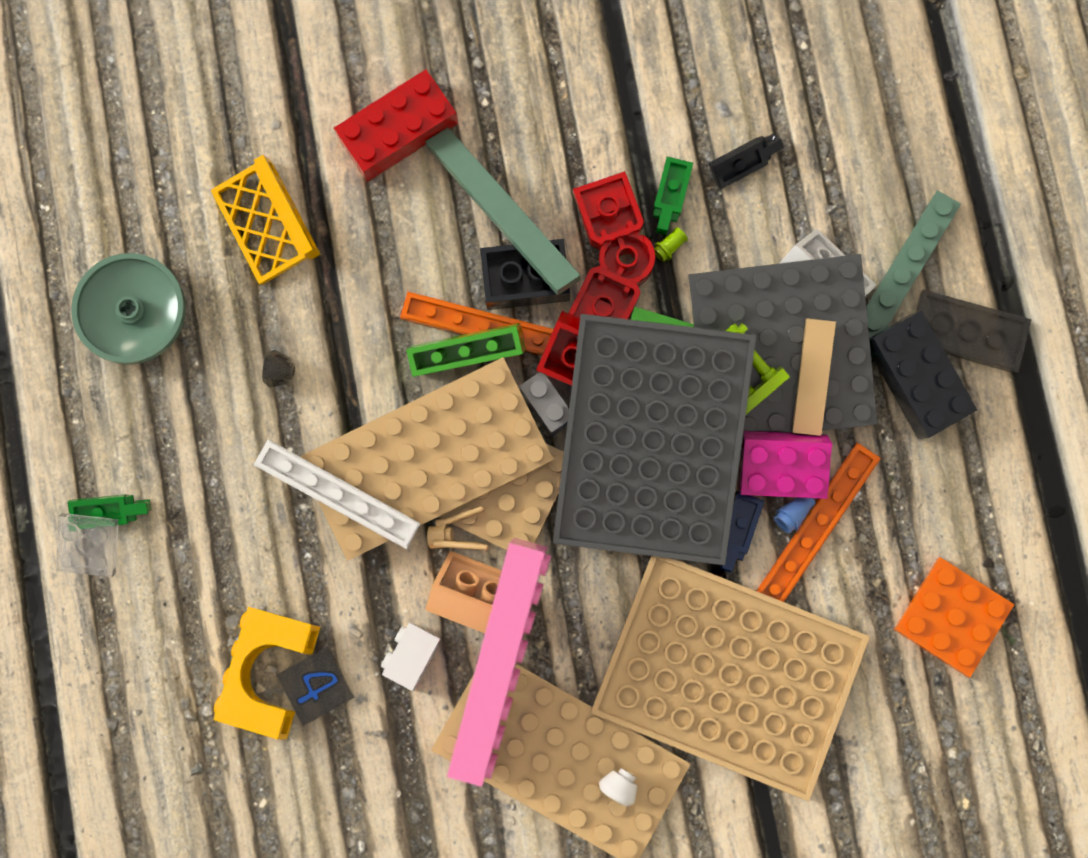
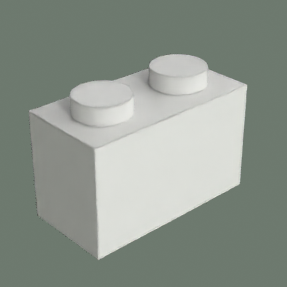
[381,623,442,691]

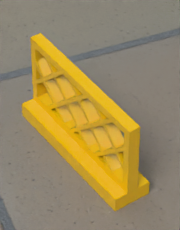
[211,155,321,285]

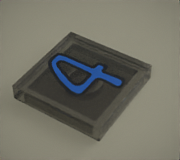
[276,647,355,726]

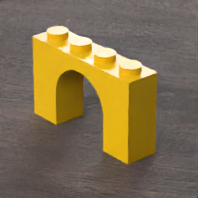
[214,607,321,740]

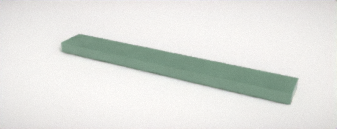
[426,127,581,295]

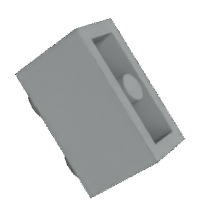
[519,372,569,438]

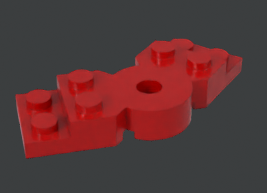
[569,171,655,319]

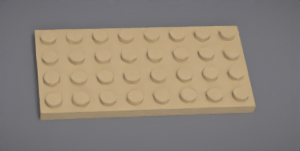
[300,357,553,561]
[431,664,691,858]

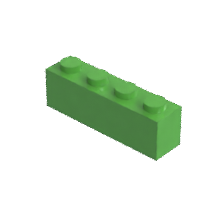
[406,323,526,377]

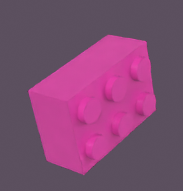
[738,431,832,499]

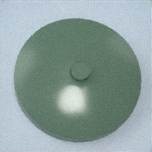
[71,253,186,365]

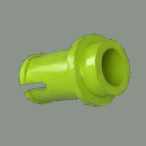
[654,227,688,262]

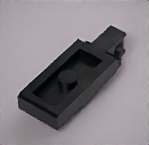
[708,133,784,189]

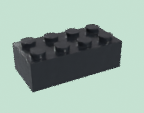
[869,310,977,439]

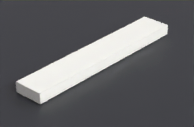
[254,440,421,549]

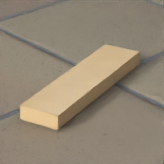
[792,318,836,436]

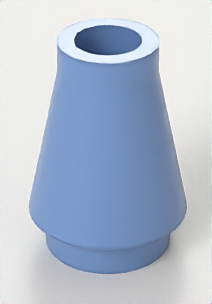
[774,497,815,533]

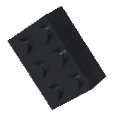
[480,239,570,310]

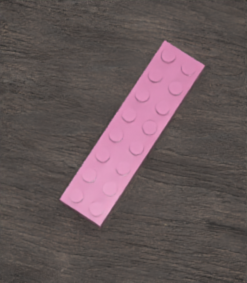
[447,538,551,787]

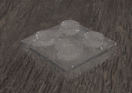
[56,513,118,577]

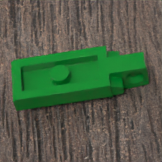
[653,156,693,236]
[67,494,152,530]

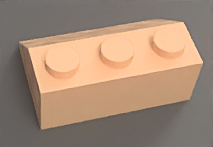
[425,551,502,633]

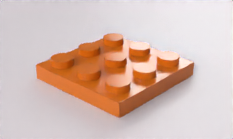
[893,557,1015,678]

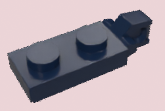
[719,491,764,573]

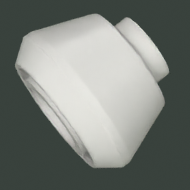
[599,768,638,807]

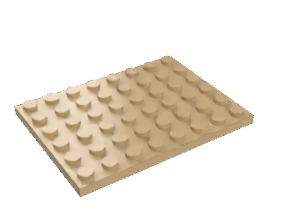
[590,556,870,801]

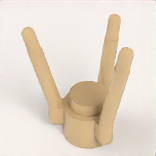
[427,506,489,550]

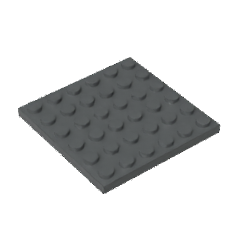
[688,254,877,433]

